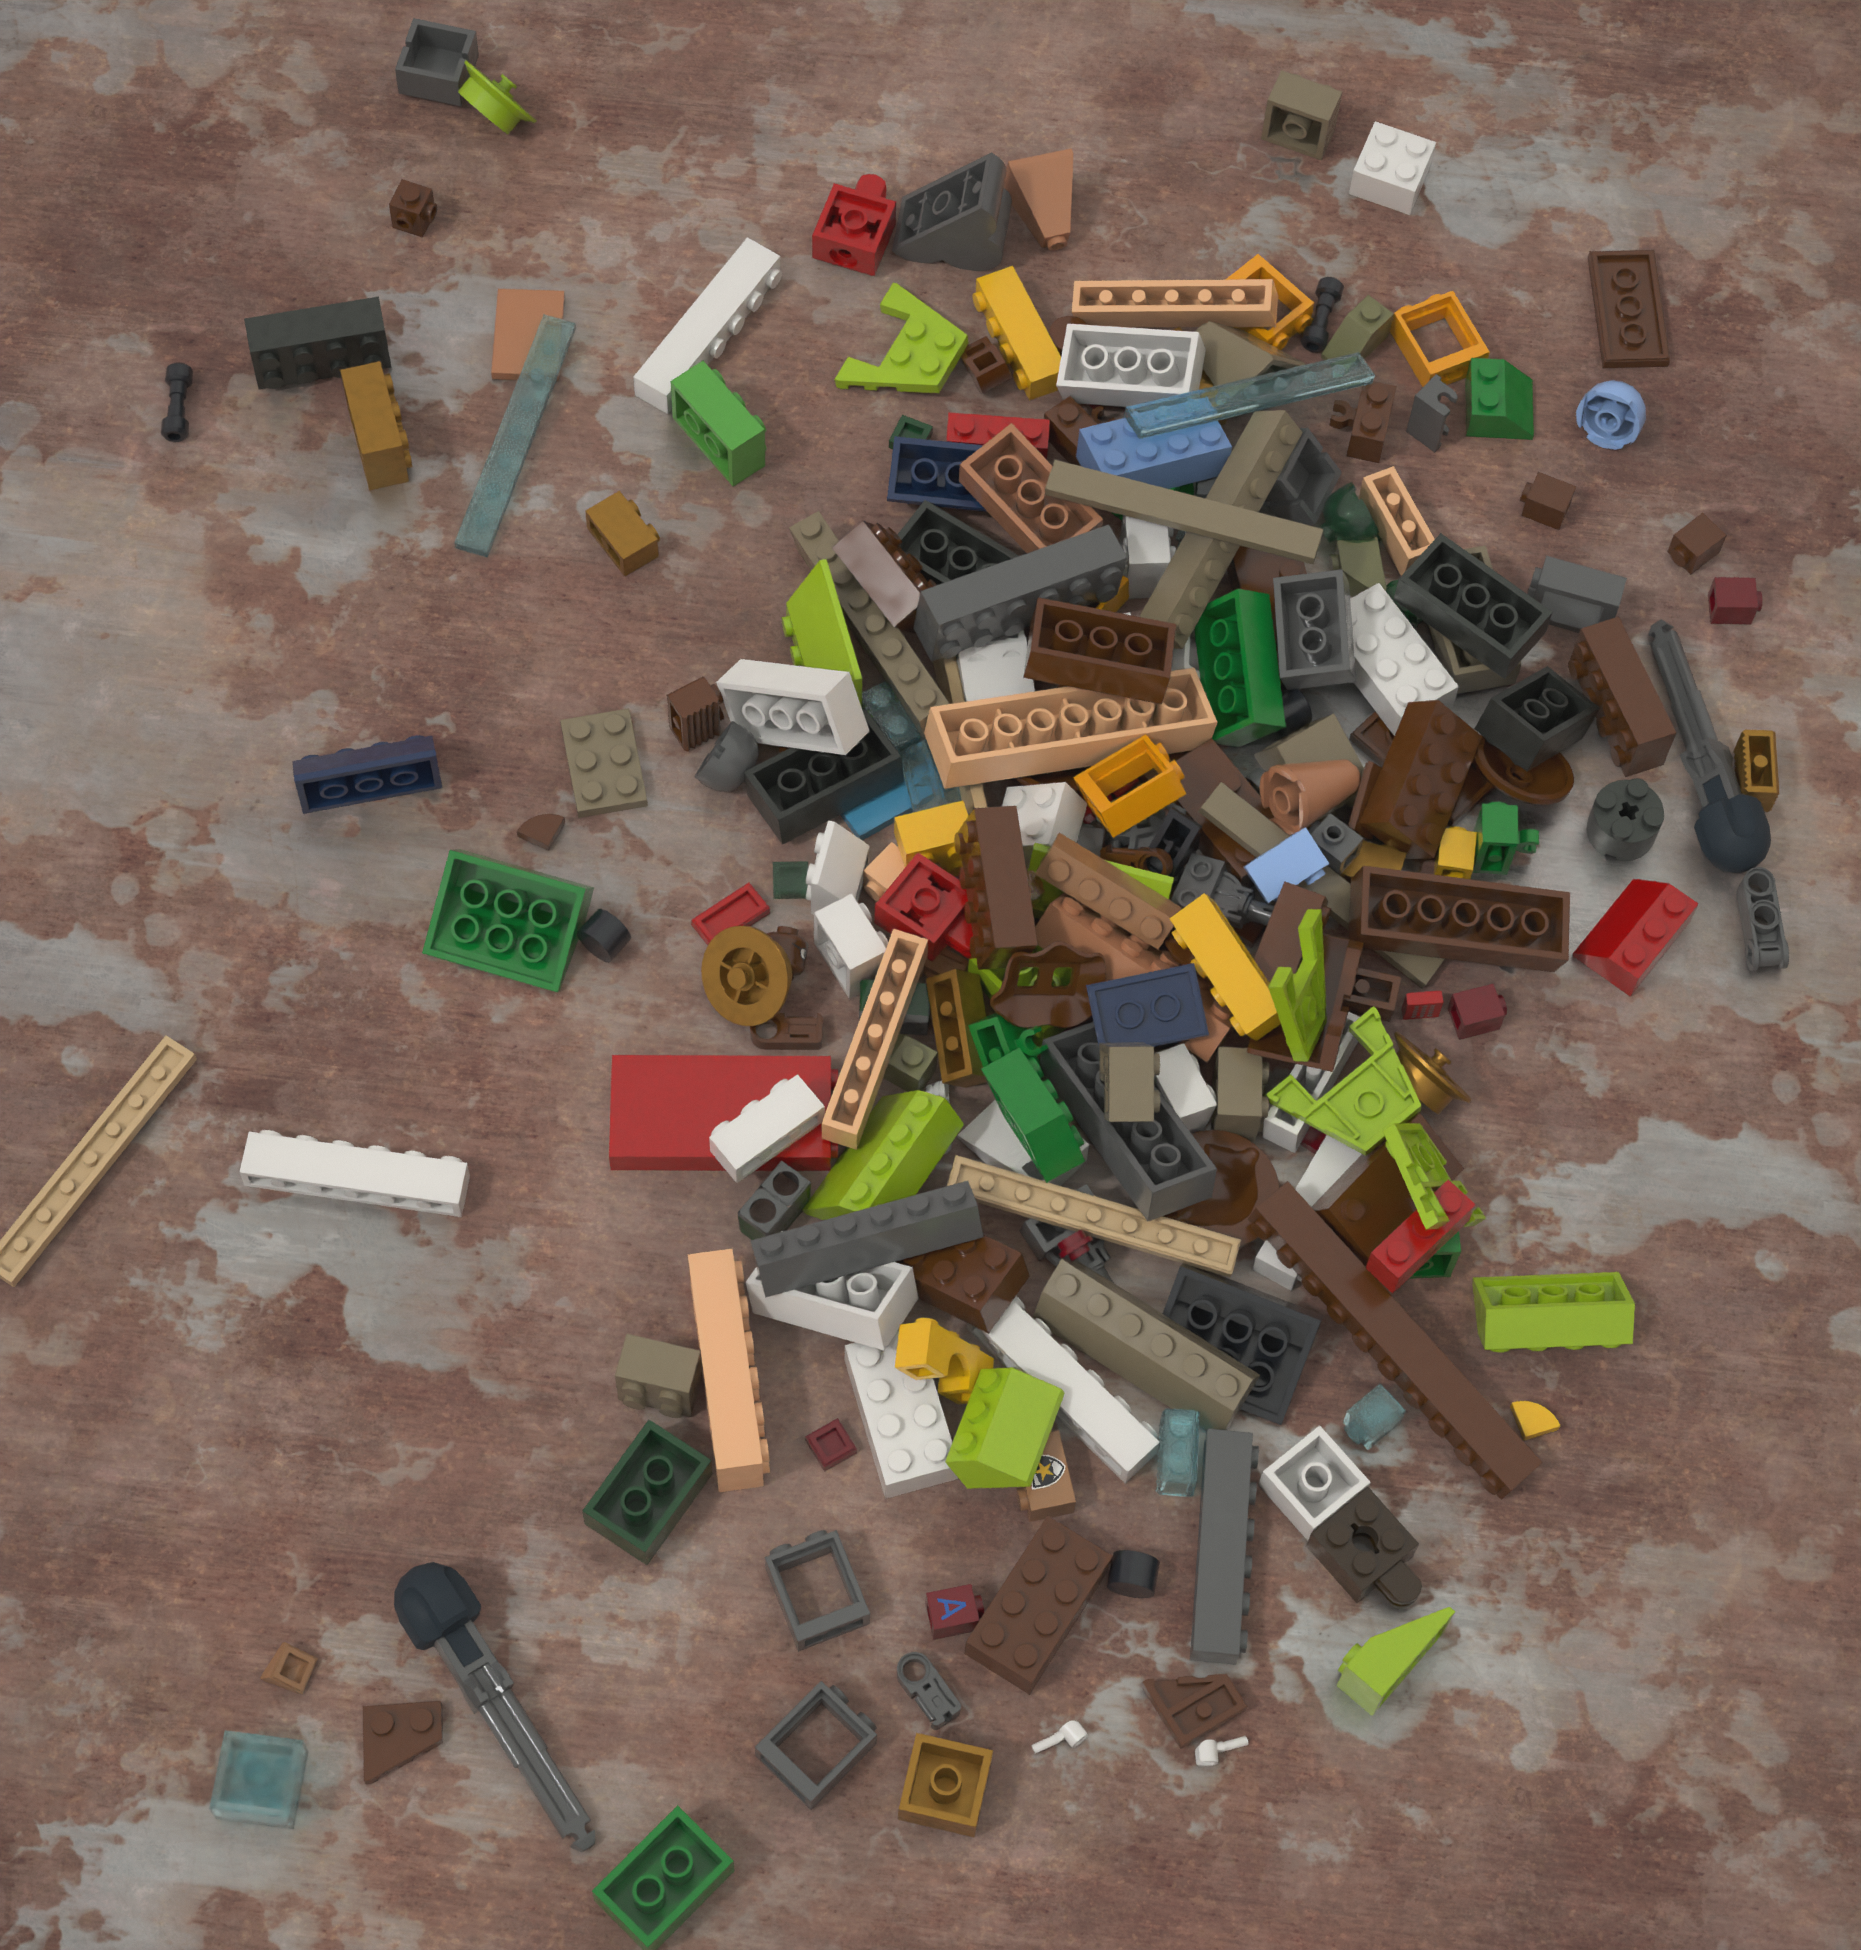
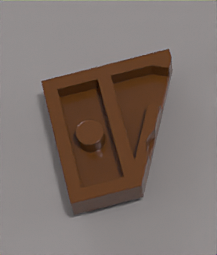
[1141,1674,1248,1749]
[363,1701,443,1784]

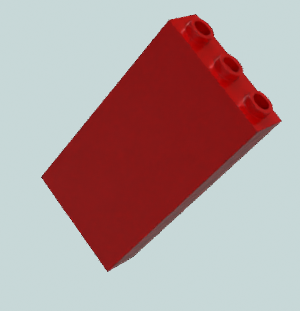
[609,1055,838,1171]

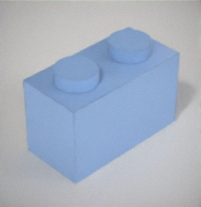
[1243,827,1329,903]

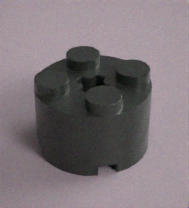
[1586,778,1664,861]

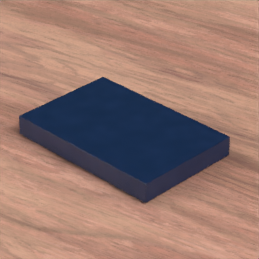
[1086,963,1209,1047]

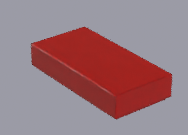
[691,882,770,945]

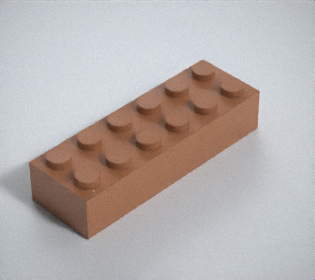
[1035,892,1235,1062]

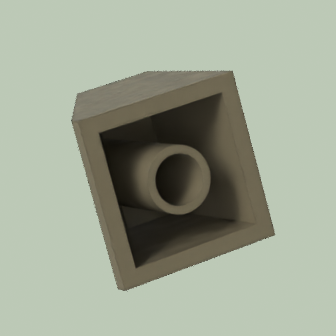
[1195,321,1308,411]
[1253,713,1364,822]

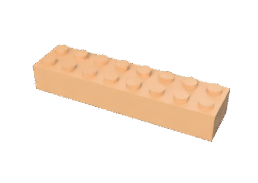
[924,668,1217,789]

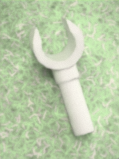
[1032,1721,1088,1754]
[1195,1736,1248,1766]

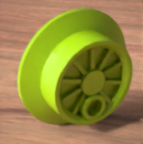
[457,60,537,135]

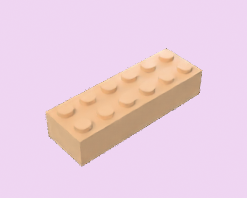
[688,1248,770,1492]

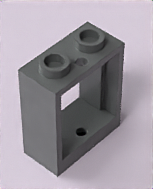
[1527,556,1627,633]
[765,1530,870,1652]
[755,1681,877,1810]

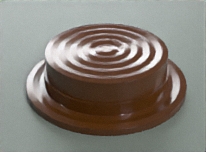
[1163,1130,1279,1249]

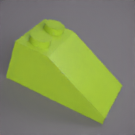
[1336,1606,1456,1716]

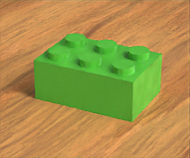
[670,360,767,487]

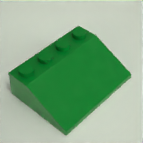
[422,849,594,992]

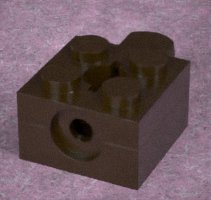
[1306,1487,1422,1609]

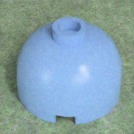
[1576,380,1646,450]

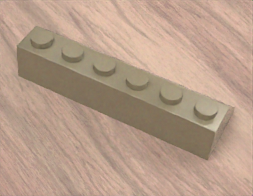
[1033,1257,1260,1430]

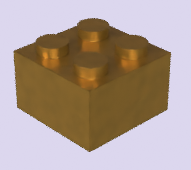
[898,1733,993,1837]

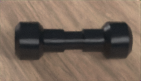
[1300,277,1344,353]
[161,362,193,442]

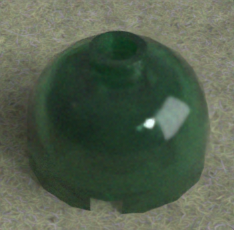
[1320,482,1383,543]

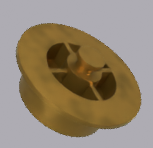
[701,926,792,1026]
[1394,1031,1472,1115]

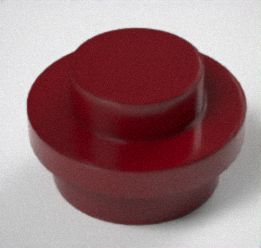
[1057,1229,1093,1262]

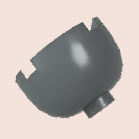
[695,721,759,792]

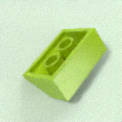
[945,1367,1065,1489]

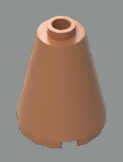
[1259,759,1361,835]

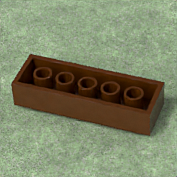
[1349,866,1570,972]

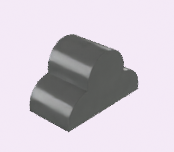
[892,152,1012,271]

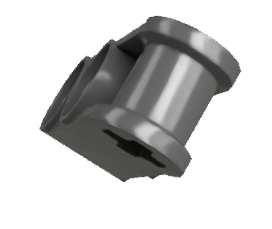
[1736,867,1789,971]

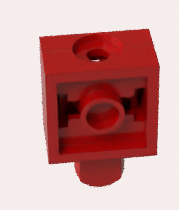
[812,174,896,276]
[874,853,973,962]

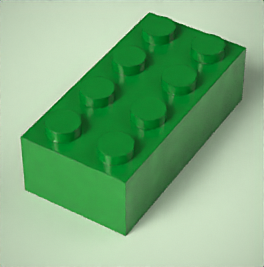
[1194,589,1286,747]

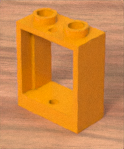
[1225,254,1314,350]
[1390,291,1490,387]
[1073,734,1186,838]

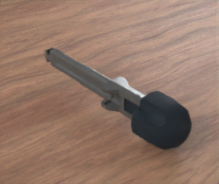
[1648,619,1771,873]
[394,1562,595,1852]

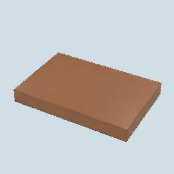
[491,289,565,381]

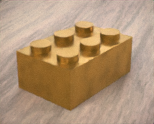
[340,361,413,491]

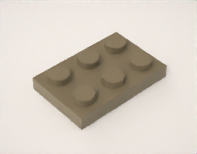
[560,708,648,818]

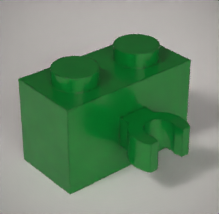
[1472,801,1539,875]
[968,1013,1048,1072]

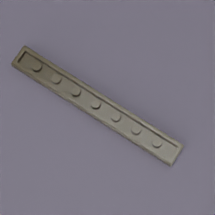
[1045,460,1323,565]
[1198,782,1445,988]

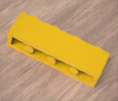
[972,266,1061,401]
[1169,893,1281,1041]

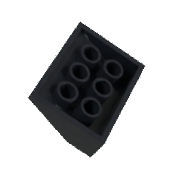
[1162,1264,1324,1425]

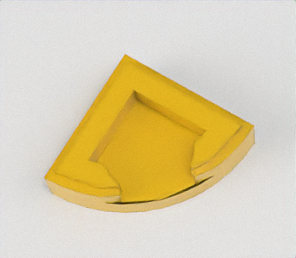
[1510,1401,1560,1441]

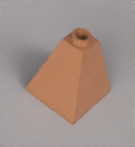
[1004,148,1073,251]

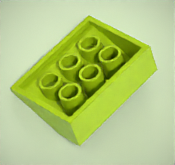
[781,559,862,707]
[803,1090,964,1220]

